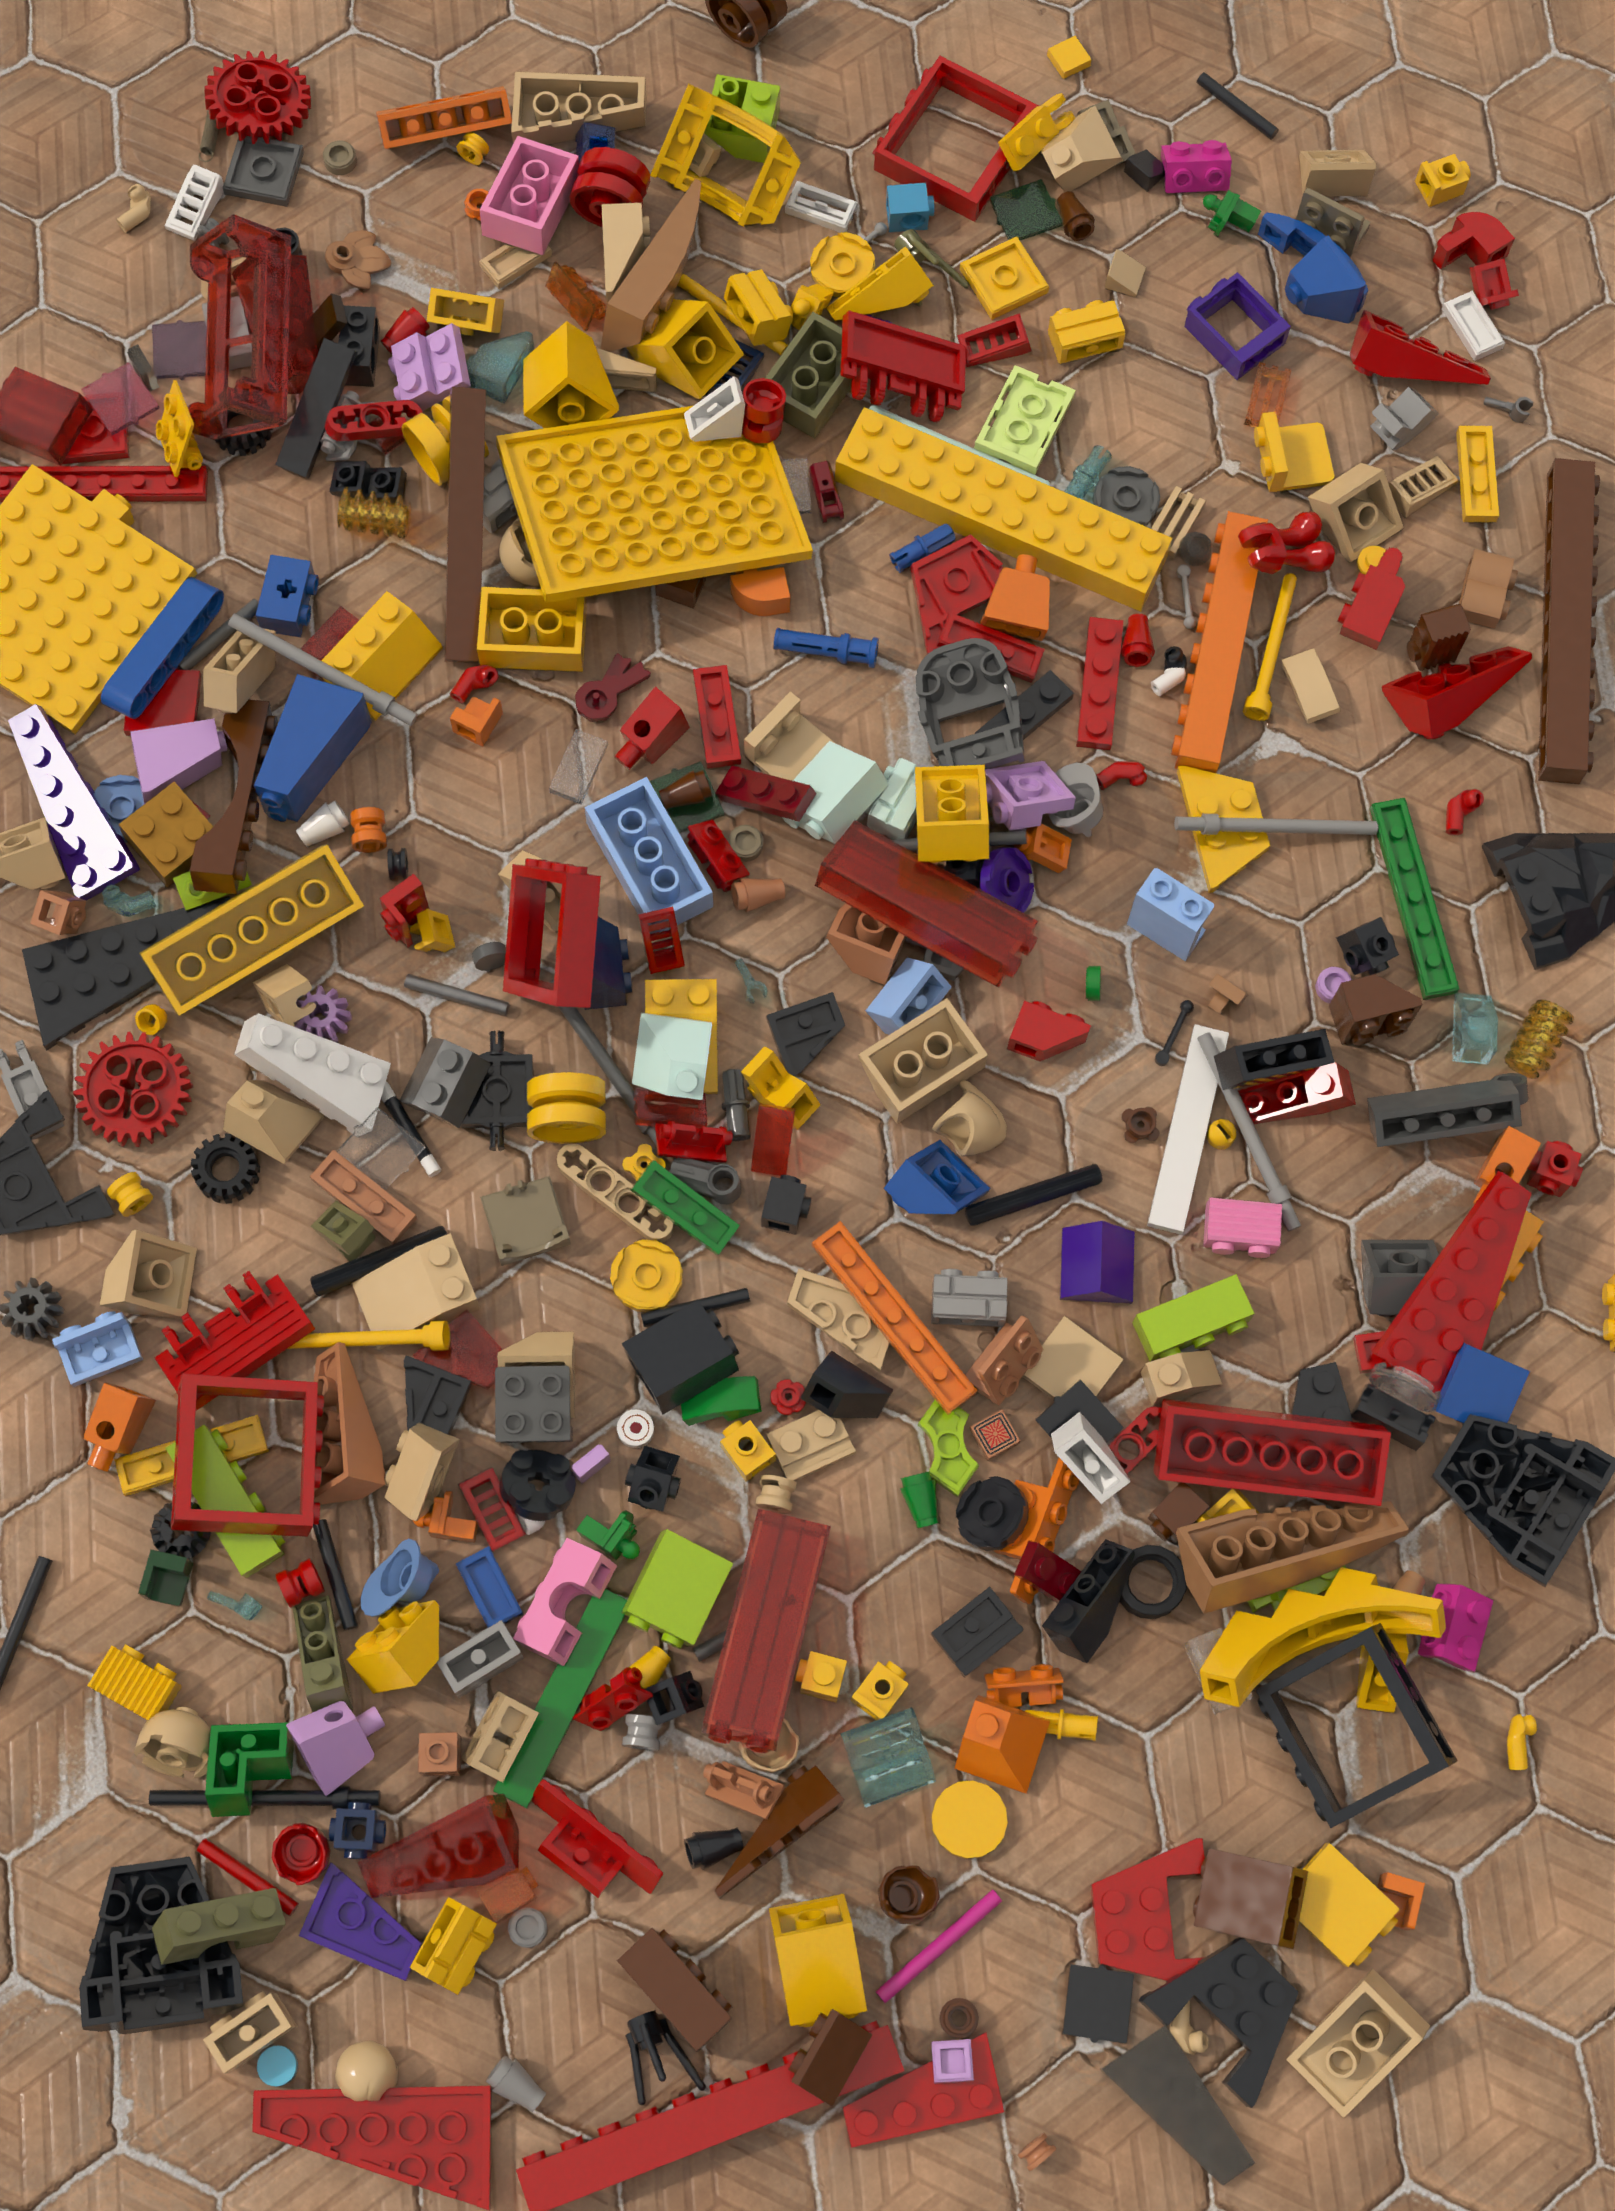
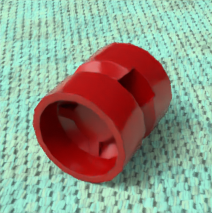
[742,378,786,444]

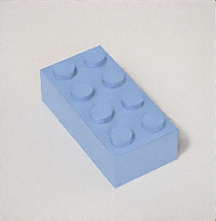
[584,777,713,934]

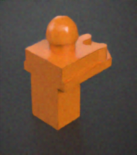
[412,1491,478,1543]

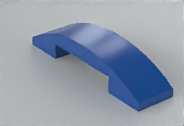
[1258,212,1368,312]

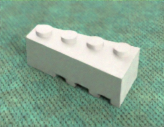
[234,1013,391,1137]

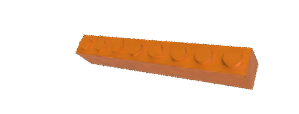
[1171,511,1268,773]

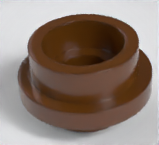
[939,1998,979,2039]

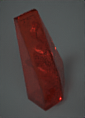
[357,1794,519,1898]

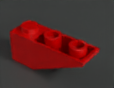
[1238,1062,1356,1124]

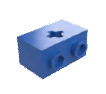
[256,555,319,637]

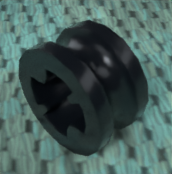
[387,848,408,880]

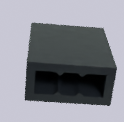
[622,1299,739,1414]

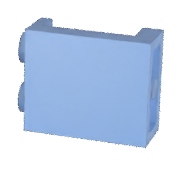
[1127,868,1214,962]

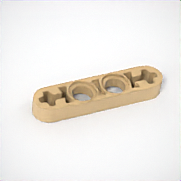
[557,1143,674,1243]

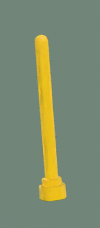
[1242,573,1297,721]
[287,1321,450,1351]

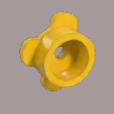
[622,1144,666,1181]

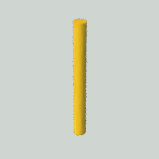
[678,274,788,356]

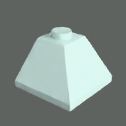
[632,1013,712,1100]

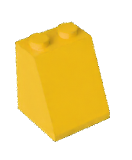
[626,299,744,399]
[523,321,619,428]
[769,1894,867,2027]

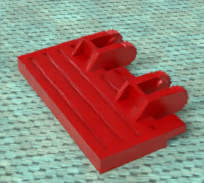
[841,310,966,423]
[154,1271,315,1411]

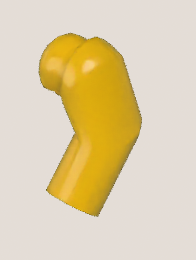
[1507,1714,1537,1770]

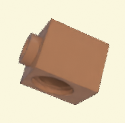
[418,1732,461,1776]

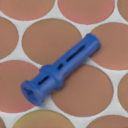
[774,628,879,668]

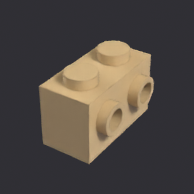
[203,1991,298,2074]

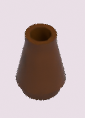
[1057,191,1095,241]
[659,769,713,810]

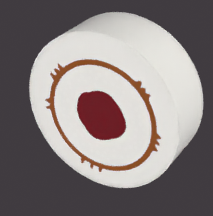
[617,1409,654,1448]

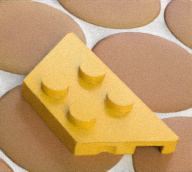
[1177,765,1270,893]

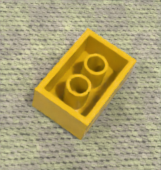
[477,587,587,672]

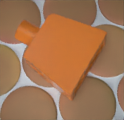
[980,554,1050,641]
[1473,1126,1541,1204]
[84,1383,156,1472]

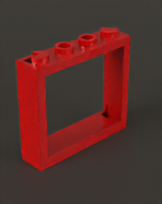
[872,55,1039,222]
[503,858,601,1008]
[171,1374,324,1537]

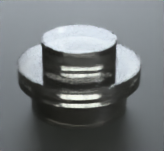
[1179,532,1212,566]

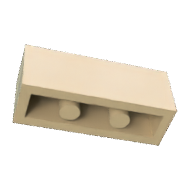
[203,628,276,713]

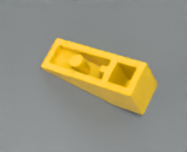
[826,246,934,321]

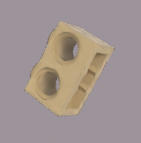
[461,1690,539,1783]

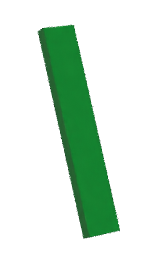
[1370,798,1460,1000]
[493,1589,627,1809]

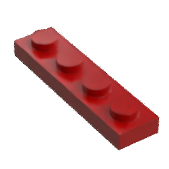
[1076,617,1124,750]

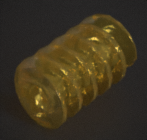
[337,487,412,539]
[1504,999,1575,1079]

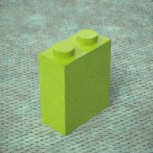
[621,1529,733,1649]

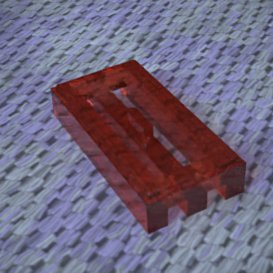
[633,1088,708,1128]

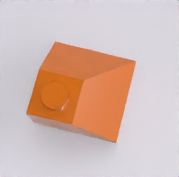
[954,1695,1050,1794]

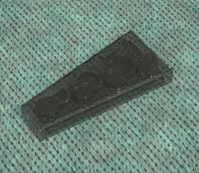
[1100,2025,1255,2186]

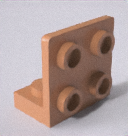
[965,1315,1044,1406]

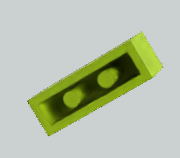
[1132,1274,1255,1362]

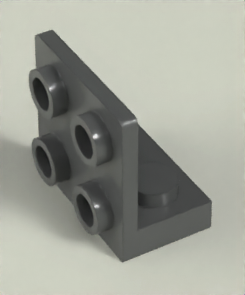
[495,1366,573,1443]

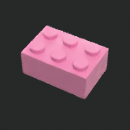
[480,136,579,255]

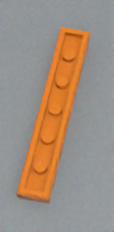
[812,1221,978,1415]

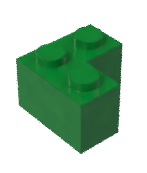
[205,1722,294,1817]

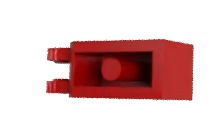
[1337,547,1405,650]

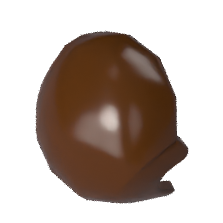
[878,1865,940,1924]

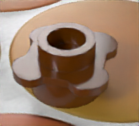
[1121,1107,1160,1143]

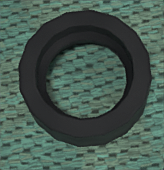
[1119,1545,1187,1619]

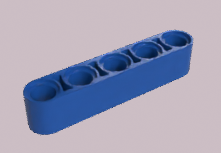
[101,577,224,719]

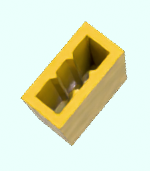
[1299,1843,1400,1967]

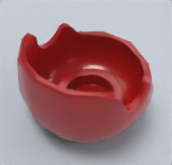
[271,1823,331,1885]

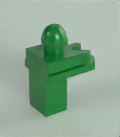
[1203,190,1261,237]
[576,1510,640,1561]

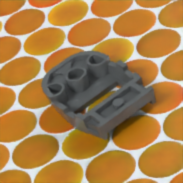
[916,638,1025,769]

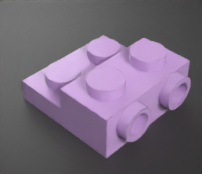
[388,323,471,411]
[985,761,1076,830]

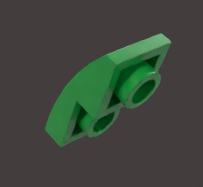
[681,1376,762,1426]

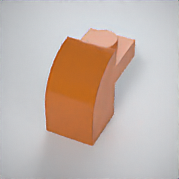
[730,567,790,616]

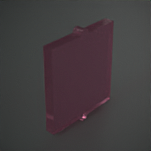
[81,362,160,436]

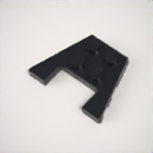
[0,1090,116,1236]
[1138,1937,1299,2108]

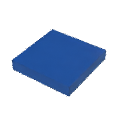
[1433,1343,1530,1423]

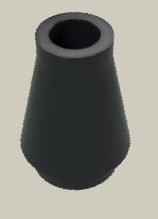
[684,1828,744,1870]

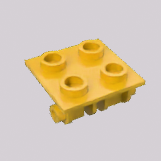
[156,380,203,477]

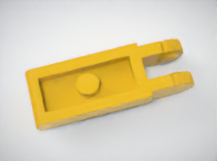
[998,93,1075,171]

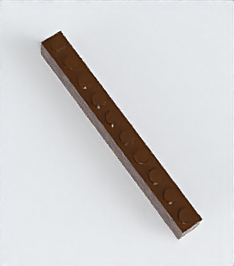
[1538,458,1600,784]

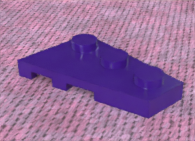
[299,1862,422,1981]

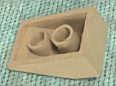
[602,203,650,303]
[352,1233,480,1350]
[1286,1968,1430,2118]

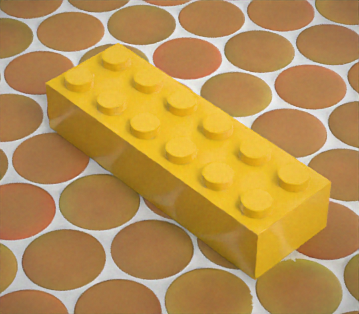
[139,845,364,1016]

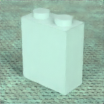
[782,741,889,844]

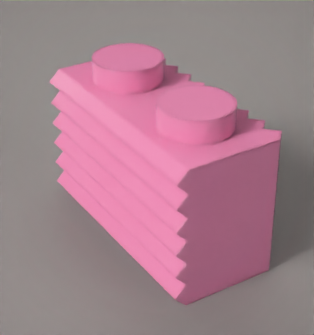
[1203,1198,1282,1258]

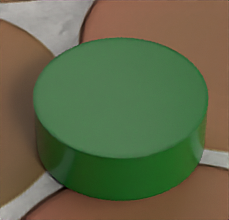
[1086,966,1101,1001]

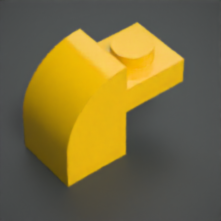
[741,1046,821,1130]

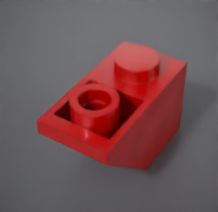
[1007,1001,1091,1061]

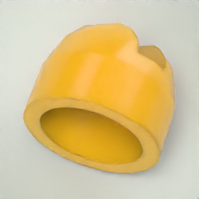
[135,1004,167,1035]
[1207,1119,1237,1150]

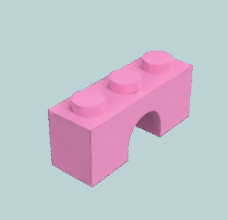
[513,1538,617,1666]

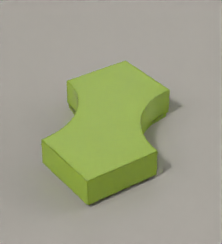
[918,1400,979,1497]

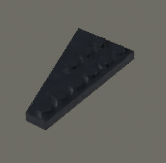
[22,896,231,1051]

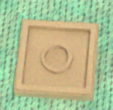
[1022,1316,1124,1400]

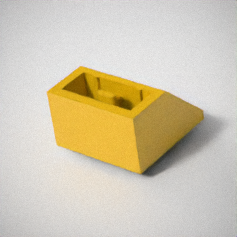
[346,1600,439,1694]

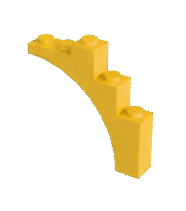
[1199,1567,1446,1707]

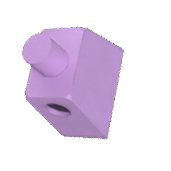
[286,1701,385,1796]

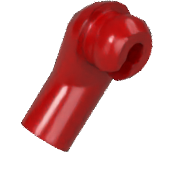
[1096,761,1148,790]

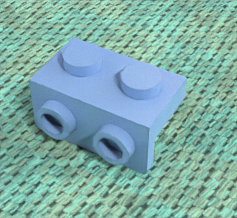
[52,1311,143,1387]

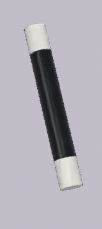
[381,1082,442,1177]

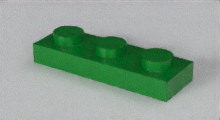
[630,1160,740,1255]

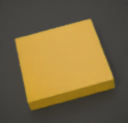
[960,236,1049,320]

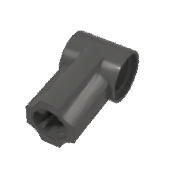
[669,1157,742,1205]

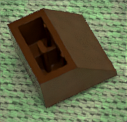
[1329,974,1423,1046]
[788,2009,872,2106]

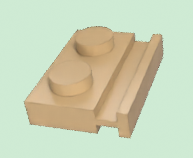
[766,1410,856,1482]

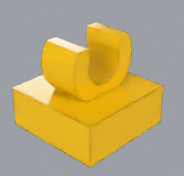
[410,909,455,953]

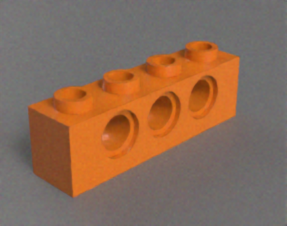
[376,86,512,149]

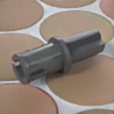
[722,1069,750,1141]

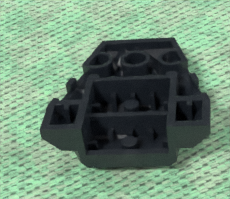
[1482,833,1615,970]
[1432,1414,1615,1587]
[79,1857,243,2034]

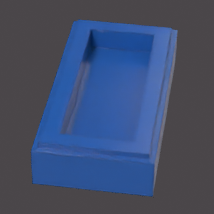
[456,1546,523,1628]

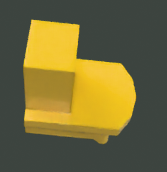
[791,283,834,330]

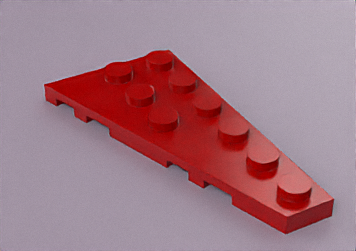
[1372,1171,1532,1398]
[252,2086,492,2211]

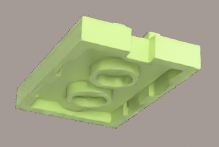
[974,365,1076,475]

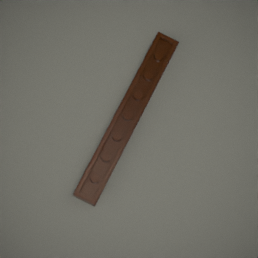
[444,387,486,663]

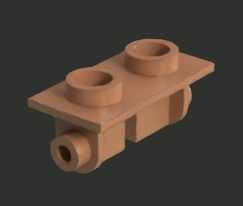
[703,1761,785,1820]

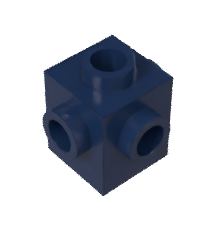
[329,1802,386,1859]

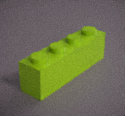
[165,1424,286,1579]

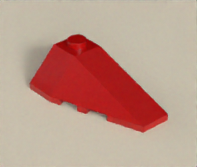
[1350,310,1491,385]
[1382,646,1532,739]

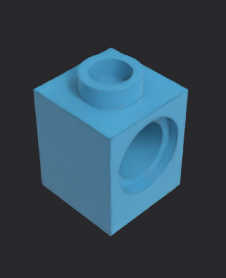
[886,183,934,232]

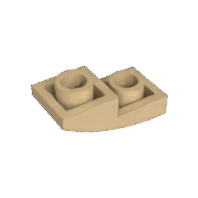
[1282,648,1340,724]

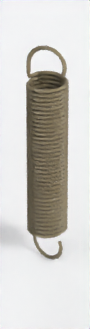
[199,110,219,162]

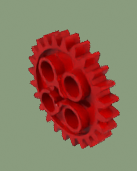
[204,51,311,144]
[73,1032,193,1147]

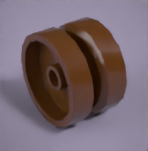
[705,0,788,48]

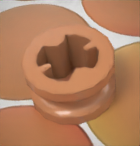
[1017,2132,1057,2171]

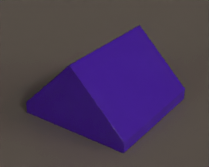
[1060,1221,1135,1304]

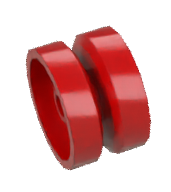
[570,147,650,227]

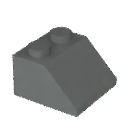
[399,1037,491,1128]
[1361,1240,1439,1317]

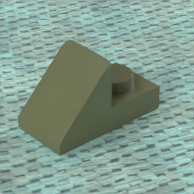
[311,1201,376,1261]

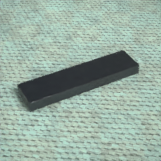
[275,338,358,479]

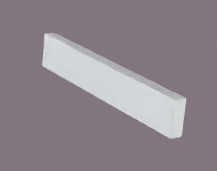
[1147,1024,1229,1235]

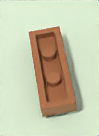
[310,1150,417,1244]

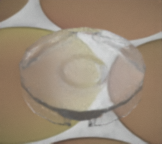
[1369,1362,1442,1412]

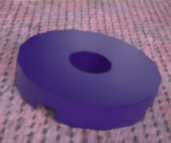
[980,847,1034,918]

